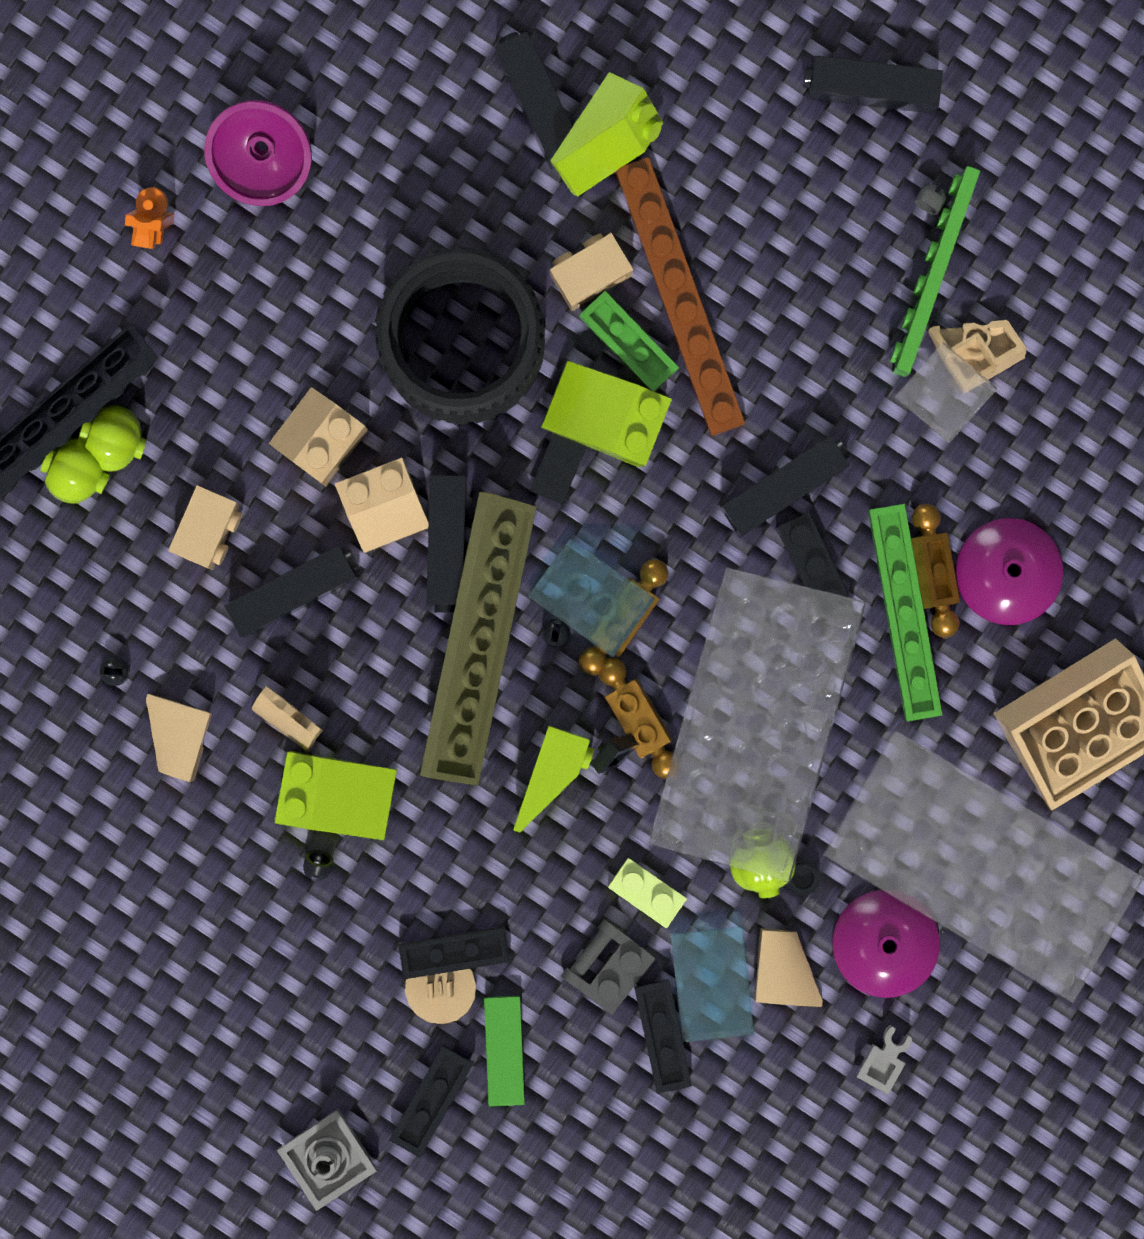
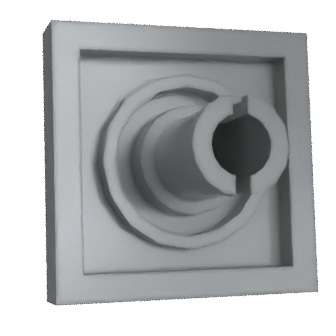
[277,1108,378,1211]

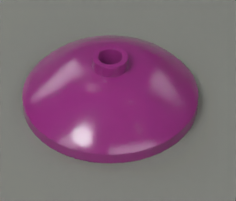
[204,100,312,206]
[955,518,1063,625]
[832,890,940,998]

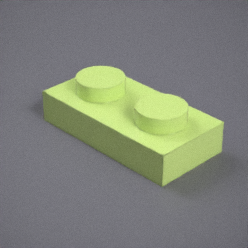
[608,857,687,928]

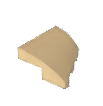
[928,320,1027,393]
[252,686,323,753]
[146,694,212,782]
[754,928,823,1007]

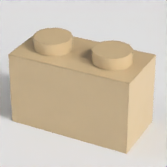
[550,233,633,311]
[168,486,243,570]

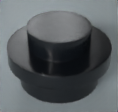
[786,860,820,896]

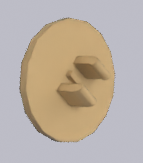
[405,969,476,1024]

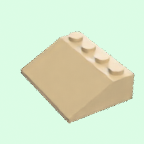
[994,638,1144,811]

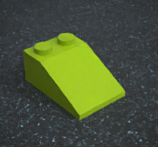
[550,72,663,196]
[541,361,672,467]
[513,725,595,833]
[274,751,397,840]

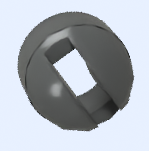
[914,184,946,215]

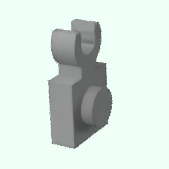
[855,1025,912,1095]

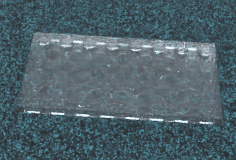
[649,568,866,883]
[823,731,1144,1003]

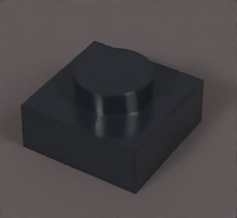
[590,733,639,774]

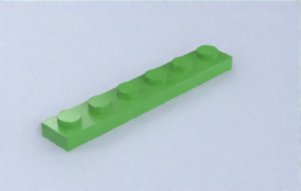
[890,166,980,378]
[868,504,942,722]

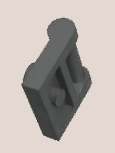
[561,919,655,1015]

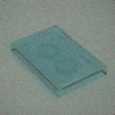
[528,539,655,657]
[670,926,754,1042]

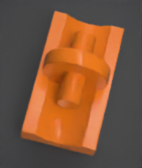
[125,187,175,249]

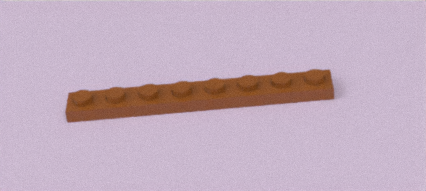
[615,157,745,437]

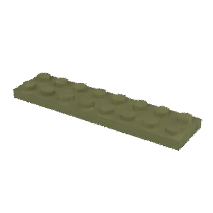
[420,491,537,786]

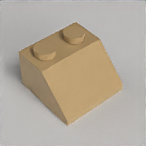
[268,387,368,487]
[335,458,429,553]

